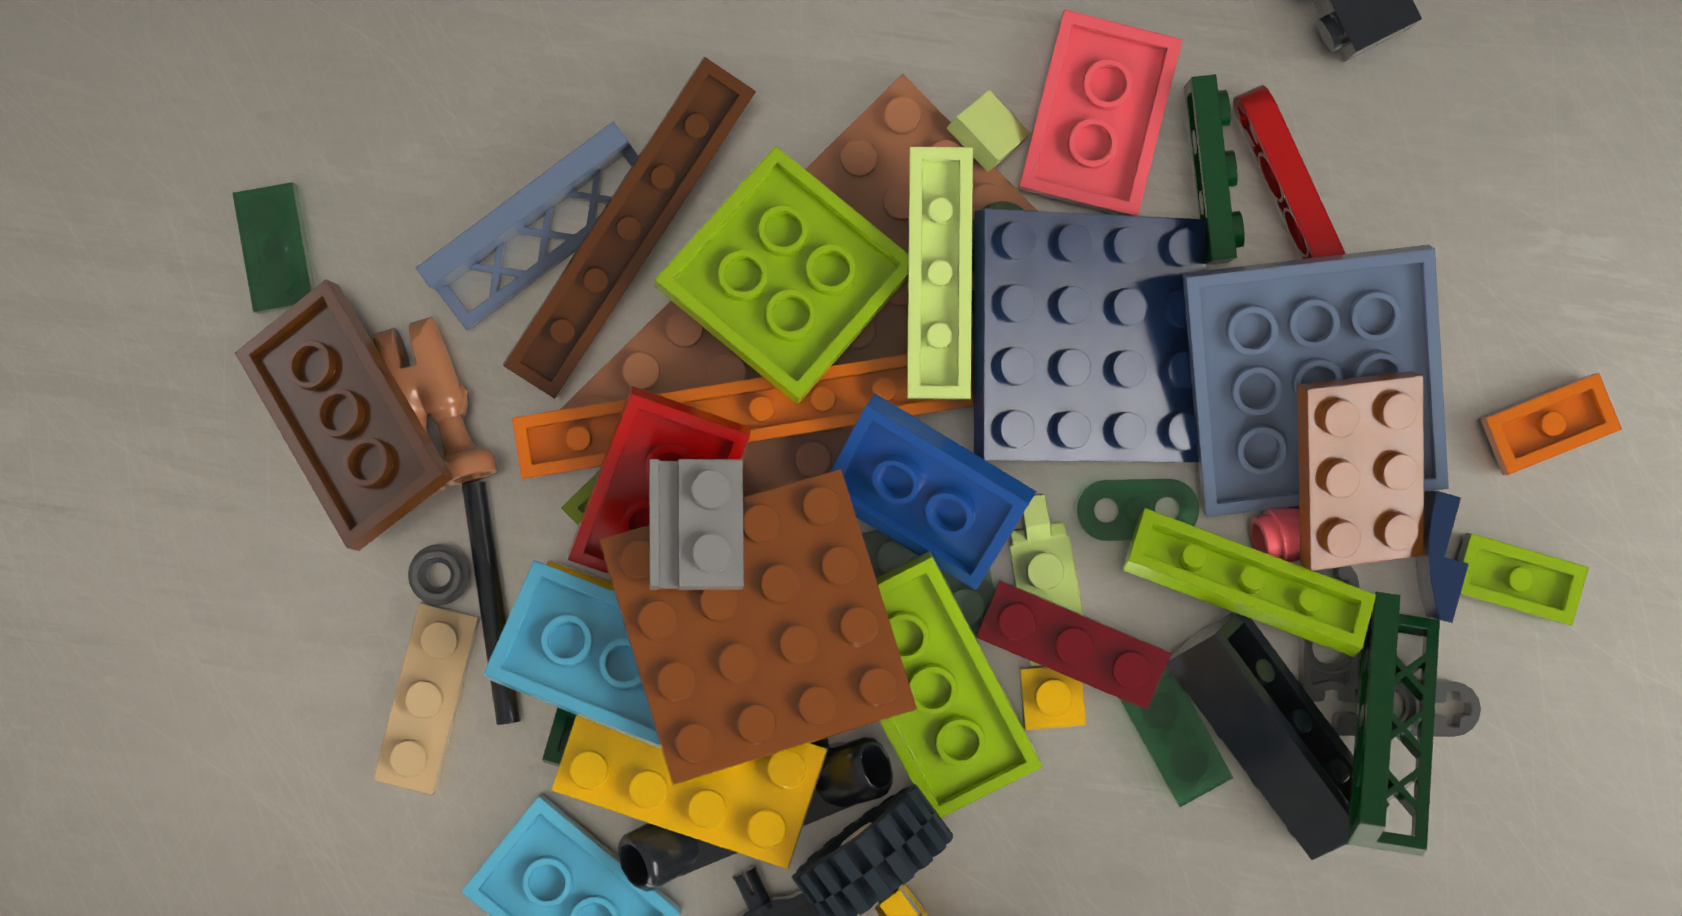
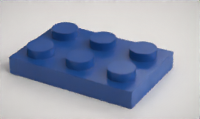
[830,394,1037,590]

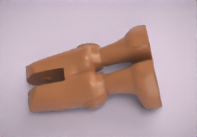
[373,317,497,494]

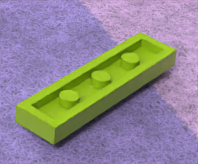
[1122,508,1376,657]

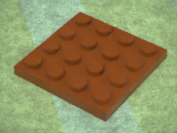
[600,469,917,786]

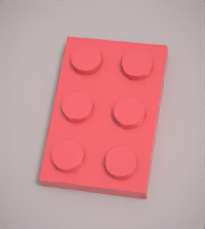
[1018,9,1183,216]

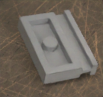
[649,459,744,590]

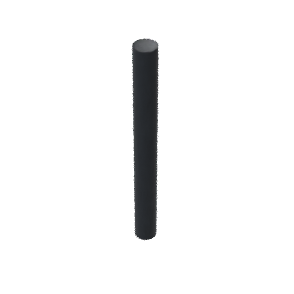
[462,481,521,725]

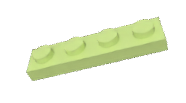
[907,147,973,400]

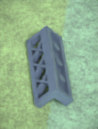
[416,121,638,331]

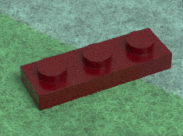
[975,579,1171,710]

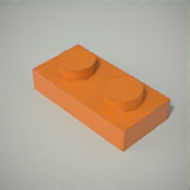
[1480,373,1622,475]

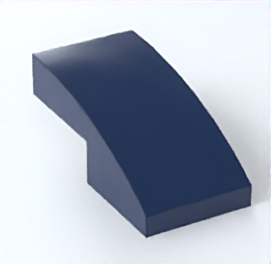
[1415,491,1469,623]

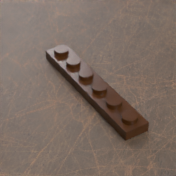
[503,57,756,399]

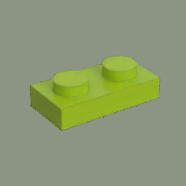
[1458,533,1589,626]

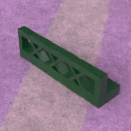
[1347,591,1440,856]

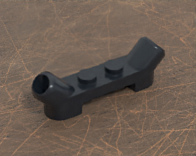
[618,737,893,892]

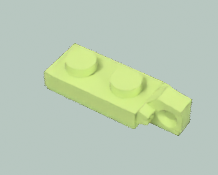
[1008,493,1084,666]

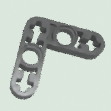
[1298,566,1481,737]

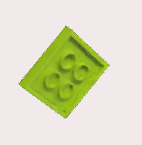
[654,146,908,405]

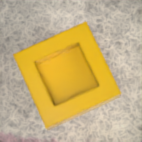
[1019,666,1086,730]

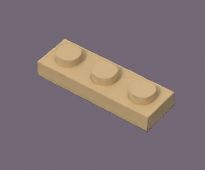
[373,602,481,795]

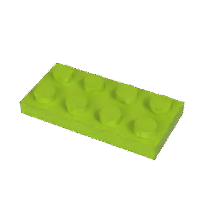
[876,551,1043,818]

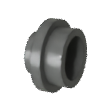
[408,544,470,605]

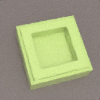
[947,90,1031,172]

